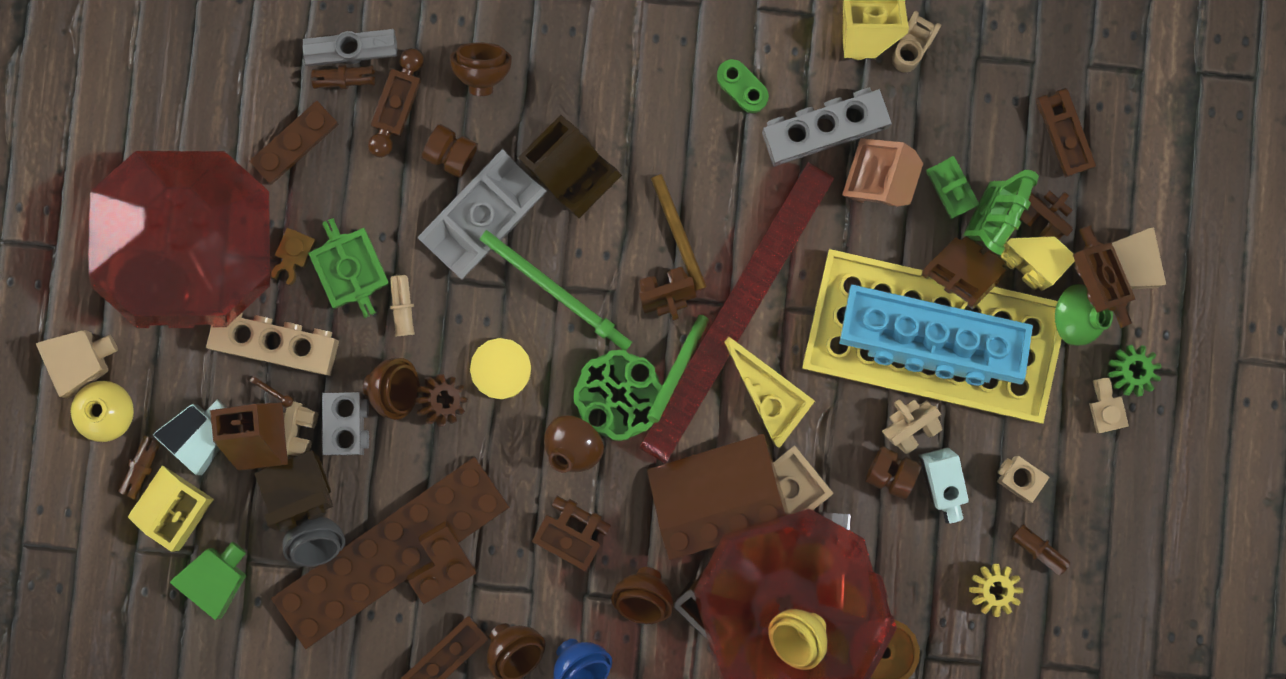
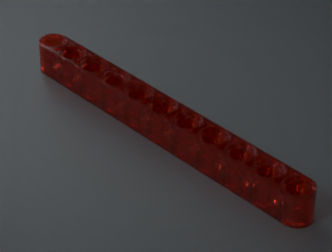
[639,162,835,464]

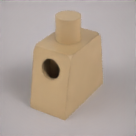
[1112,227,1166,289]
[36,330,118,398]

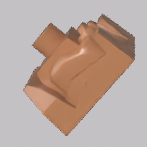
[842,138,923,207]

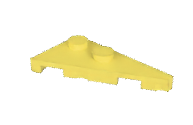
[724,337,815,448]

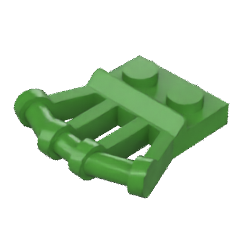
[963,170,1039,255]

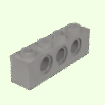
[762,88,892,167]

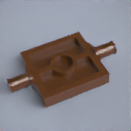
[1073,225,1135,328]

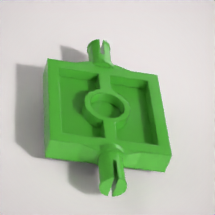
[308,218,390,318]

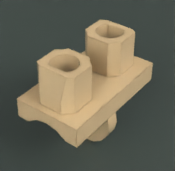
[882,399,942,454]
[283,402,319,458]

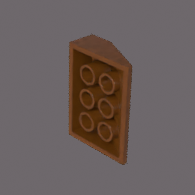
[647,434,792,560]

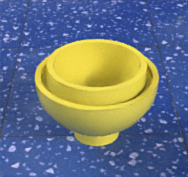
[71,381,134,442]
[768,609,827,670]

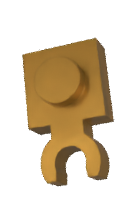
[271,227,317,285]

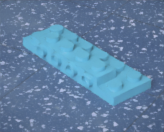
[839,284,1033,386]

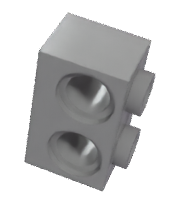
[322,392,369,456]

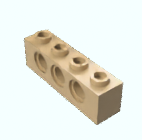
[206,309,339,376]

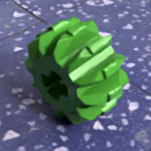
[1108,345,1162,397]

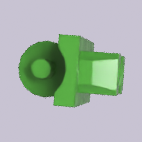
[926,156,980,219]

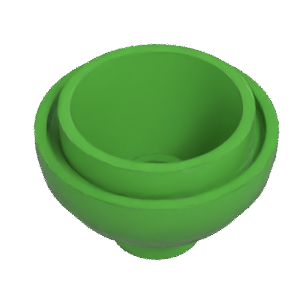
[1055,284,1113,346]

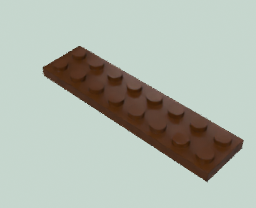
[271,457,510,649]

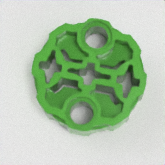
[574,350,663,441]

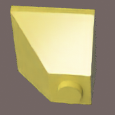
[843,0,909,60]

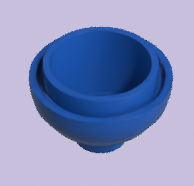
[553,639,612,679]

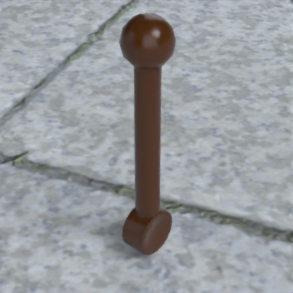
[249,375,293,408]

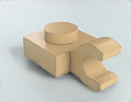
[1089,378,1129,433]

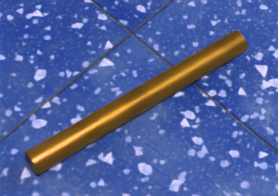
[651,174,707,291]

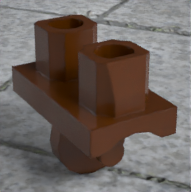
[1020,190,1073,240]
[639,267,697,321]

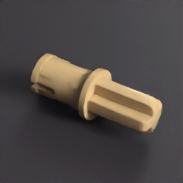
[390,275,415,337]

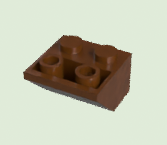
[210,403,288,470]

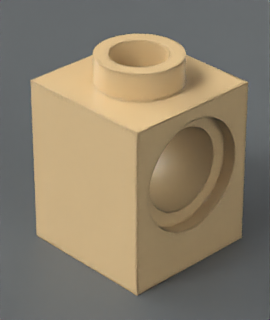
[997,456,1050,503]

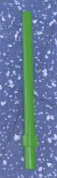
[479,230,632,350]

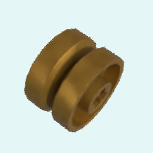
[850,618,920,679]

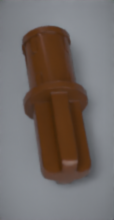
[1011,524,1070,575]

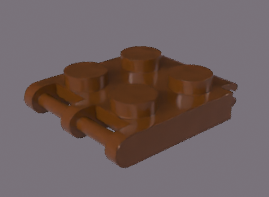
[921,236,1007,309]

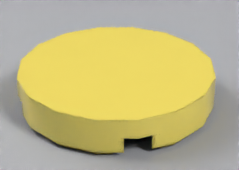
[470,338,532,400]

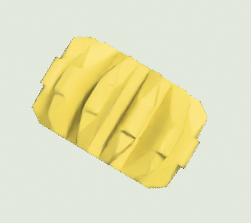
[969,564,1023,617]

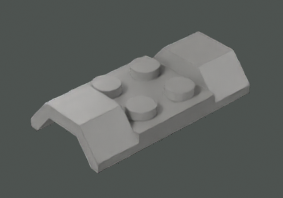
[417,149,547,280]

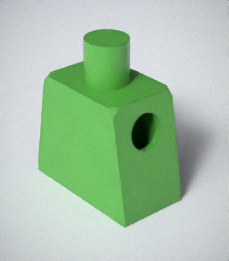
[170,542,246,620]

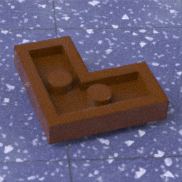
[407,521,477,605]

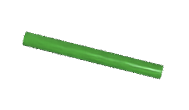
[647,315,709,423]

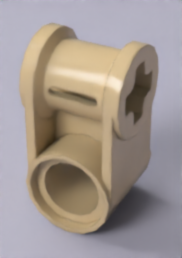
[892,11,941,73]

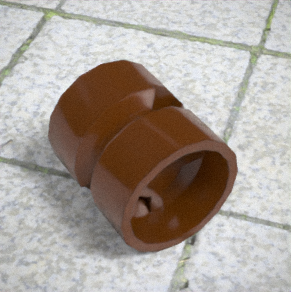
[421,124,478,179]
[865,446,922,500]

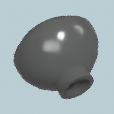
[283,516,345,567]

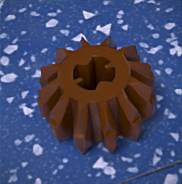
[413,374,468,427]

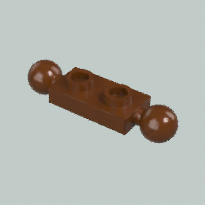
[368,48,424,158]

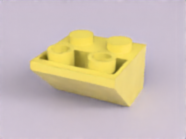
[1000,237,1075,291]
[128,465,214,552]

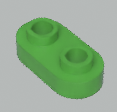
[717,59,769,113]

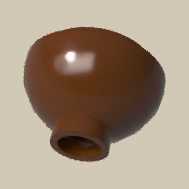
[450,42,512,96]
[363,358,420,420]
[544,416,604,473]
[611,567,673,624]
[487,623,546,679]

